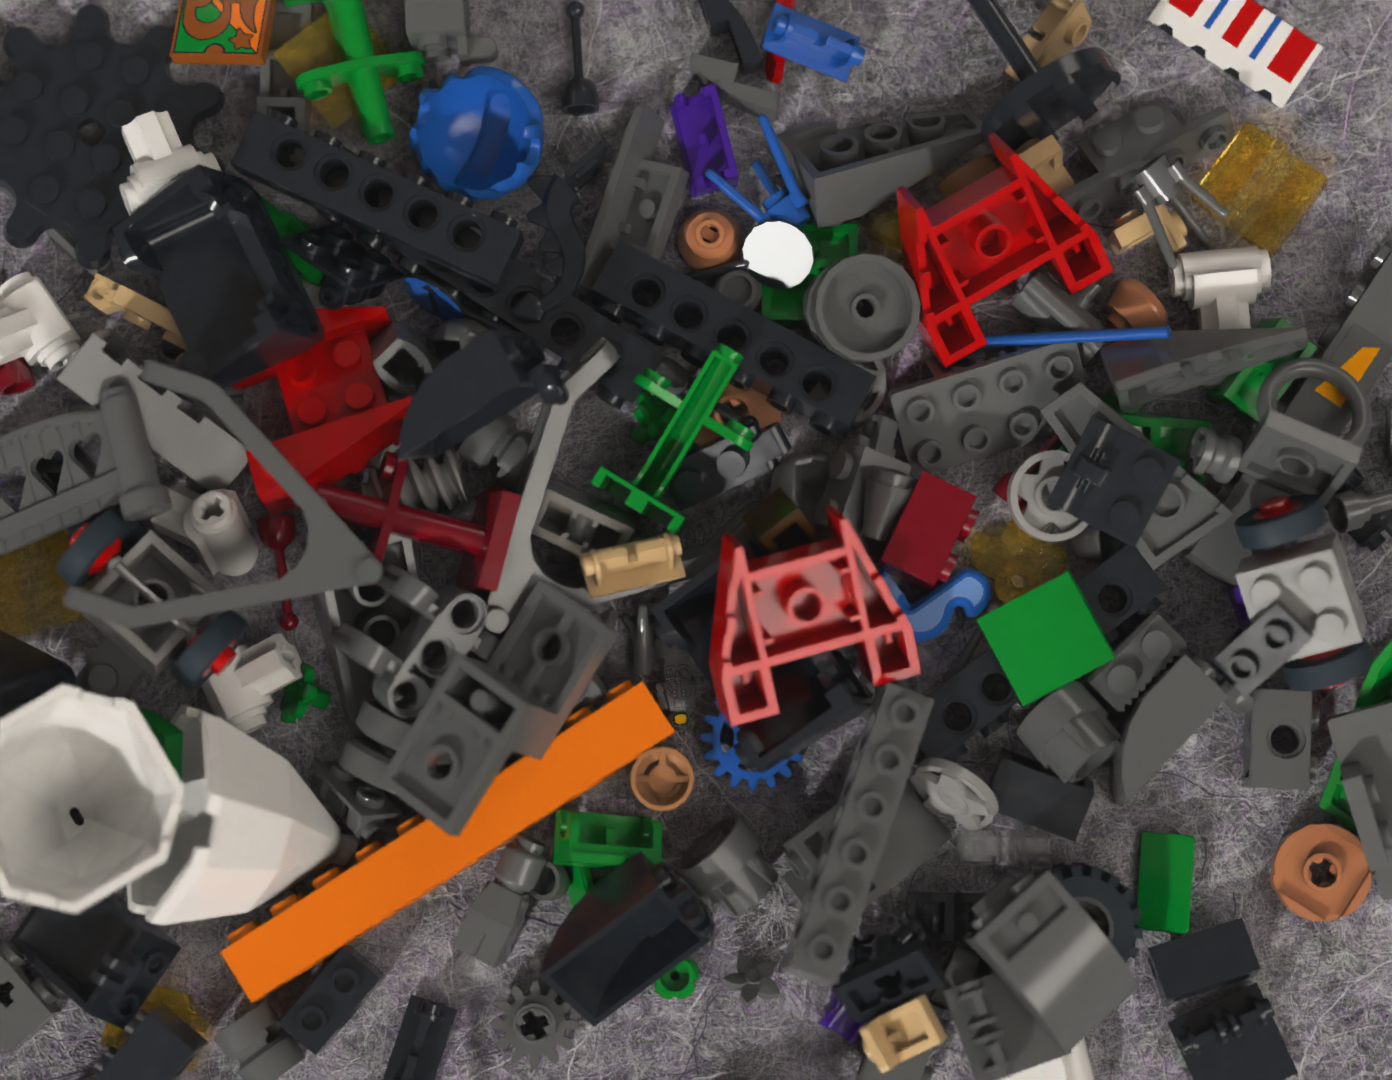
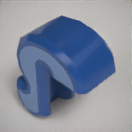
[878,567,991,644]

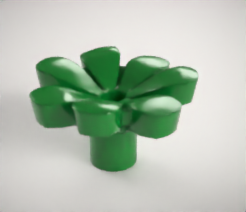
[631,390,677,445]
[280,661,331,723]

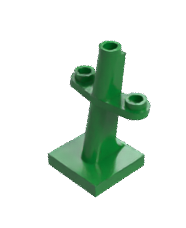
[283,0,426,145]
[591,342,755,536]

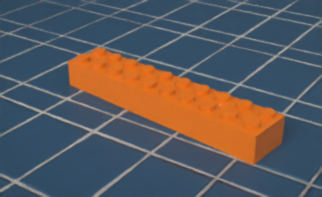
[220,679,676,1003]

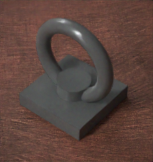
[1237,358,1372,507]

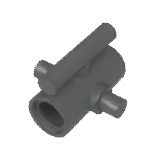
[1012,270,1108,368]

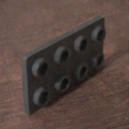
[889,330,1087,478]
[1327,700,1392,900]

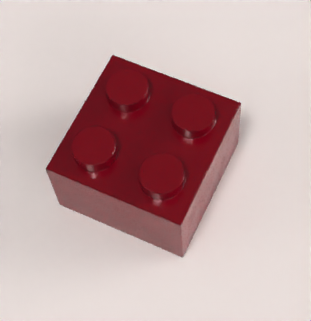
[876,471,980,593]

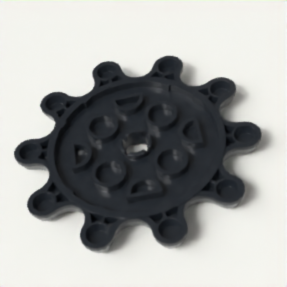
[0,4,225,270]

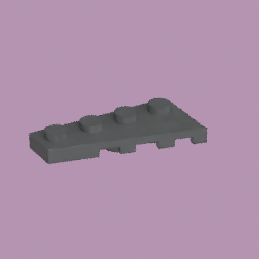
[1040,381,1235,570]

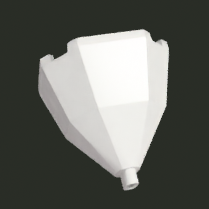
[0,684,186,914]
[127,704,358,925]

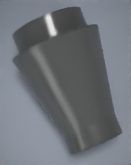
[861,466,914,541]

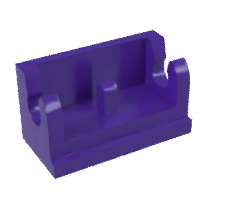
[669,84,739,198]

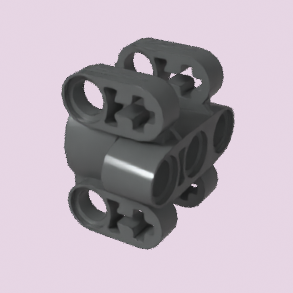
[329,562,501,718]

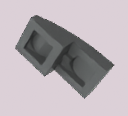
[690,53,781,122]

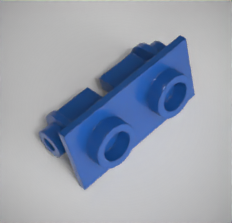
[760,3,865,82]

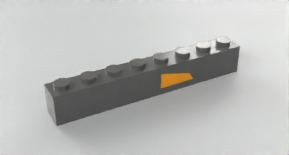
[1183,240,1392,589]

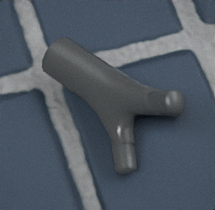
[621,601,658,675]

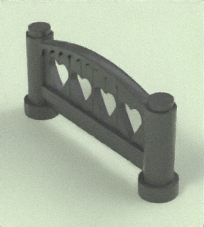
[0,386,172,557]

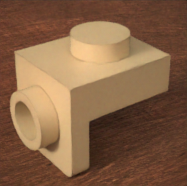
[1015,134,1075,194]
[1107,203,1188,256]
[859,993,948,1073]

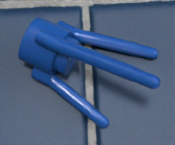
[705,114,811,228]

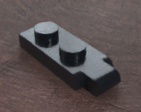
[667,421,792,511]

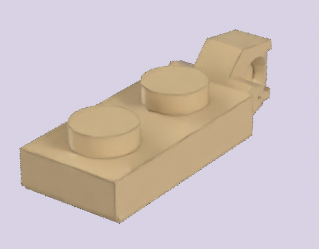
[84,273,188,351]

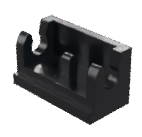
[988,748,1095,842]
[1148,918,1261,1006]

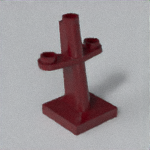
[314,449,522,594]

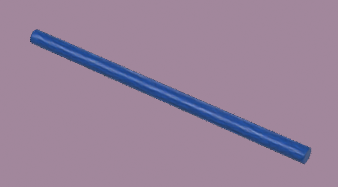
[981,326,1171,348]

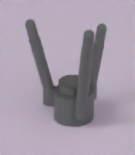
[1132,154,1229,269]

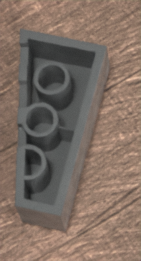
[56,327,249,494]

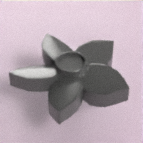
[721,954,780,1007]

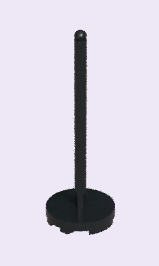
[967,0,1121,154]

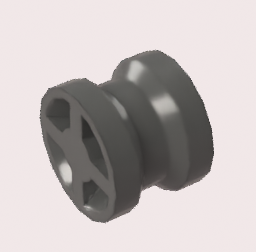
[1185,426,1242,484]

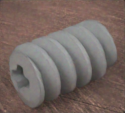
[361,449,469,513]

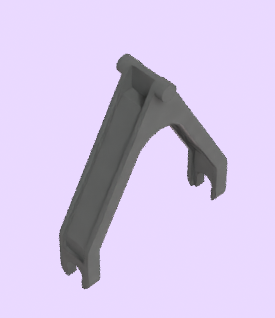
[479,337,758,633]
[62,359,384,628]

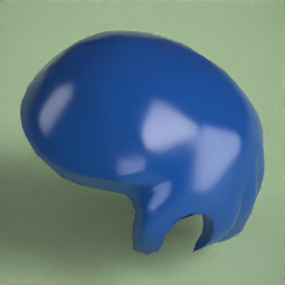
[409,66,544,201]

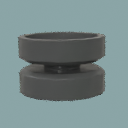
[802,253,921,364]
[338,697,453,794]

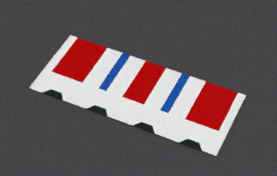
[1147,0,1324,109]

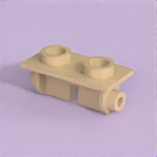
[1005,0,1092,82]
[578,532,686,599]

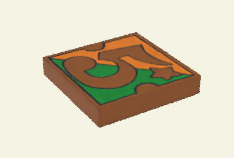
[170,0,277,65]

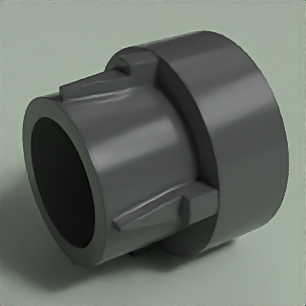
[1017,681,1122,784]
[676,814,778,917]

